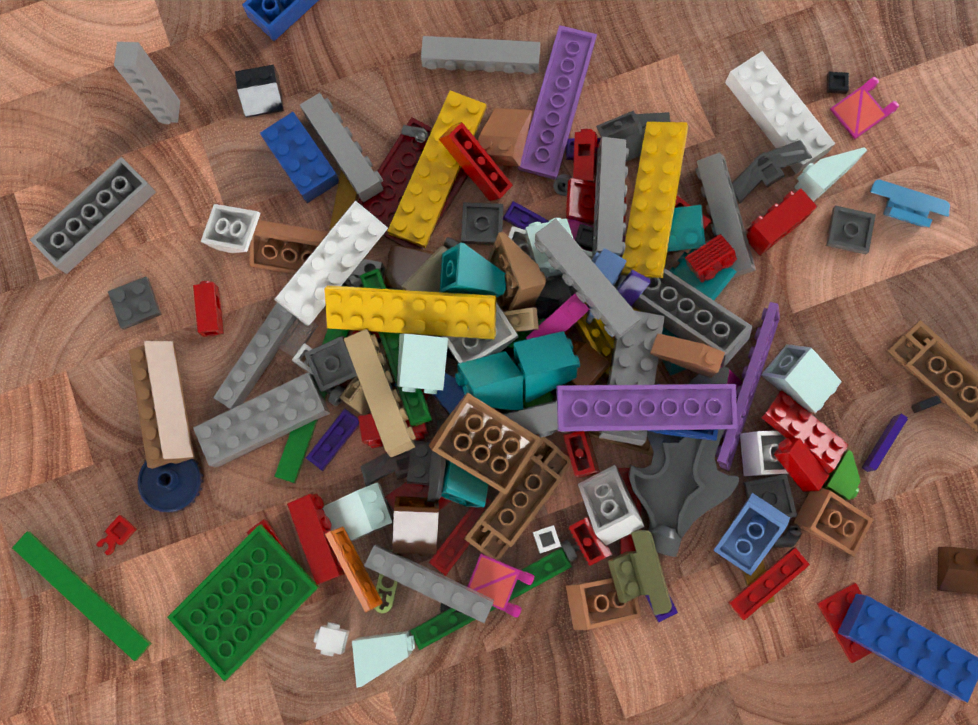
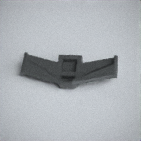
[732,140,812,204]
[360,449,411,487]

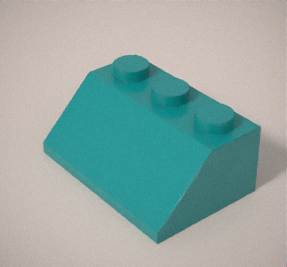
[667,205,705,252]

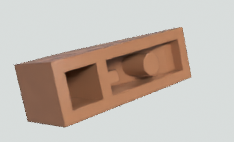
[650,334,725,378]

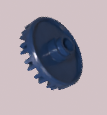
[137,459,203,513]

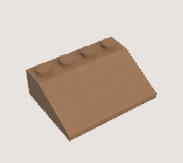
[488,232,546,312]
[429,393,541,495]

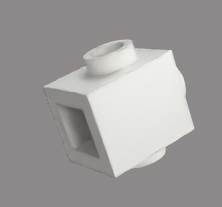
[314,622,349,656]

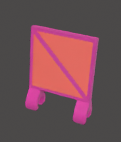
[830,77,899,140]
[468,553,535,617]

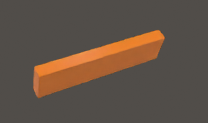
[325,526,383,613]

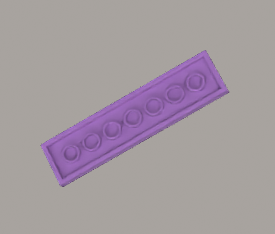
[518,25,597,180]
[715,302,780,471]
[556,384,738,431]

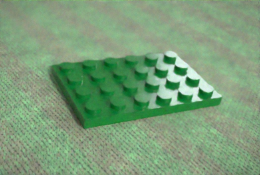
[167,525,319,682]

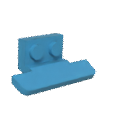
[870,180,950,227]

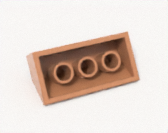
[250,220,329,274]

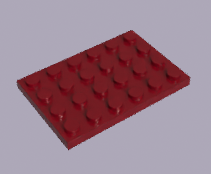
[358,117,468,250]

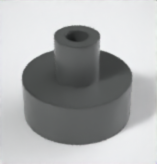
[553,174,572,196]
[326,385,346,406]
[560,539,580,562]

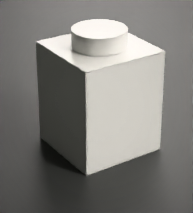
[533,525,561,553]

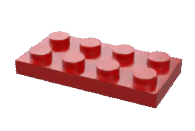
[761,390,849,473]

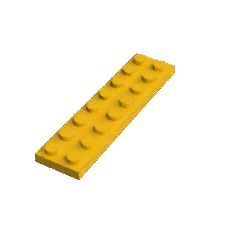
[387,90,487,248]
[621,122,688,278]
[324,286,496,339]

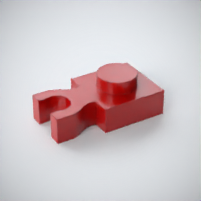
[96,515,137,555]

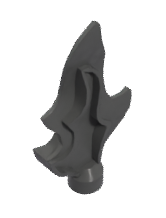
[628,367,739,557]

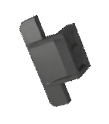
[596,110,644,162]
[407,418,446,502]

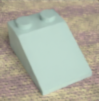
[794,147,867,202]
[323,483,394,541]

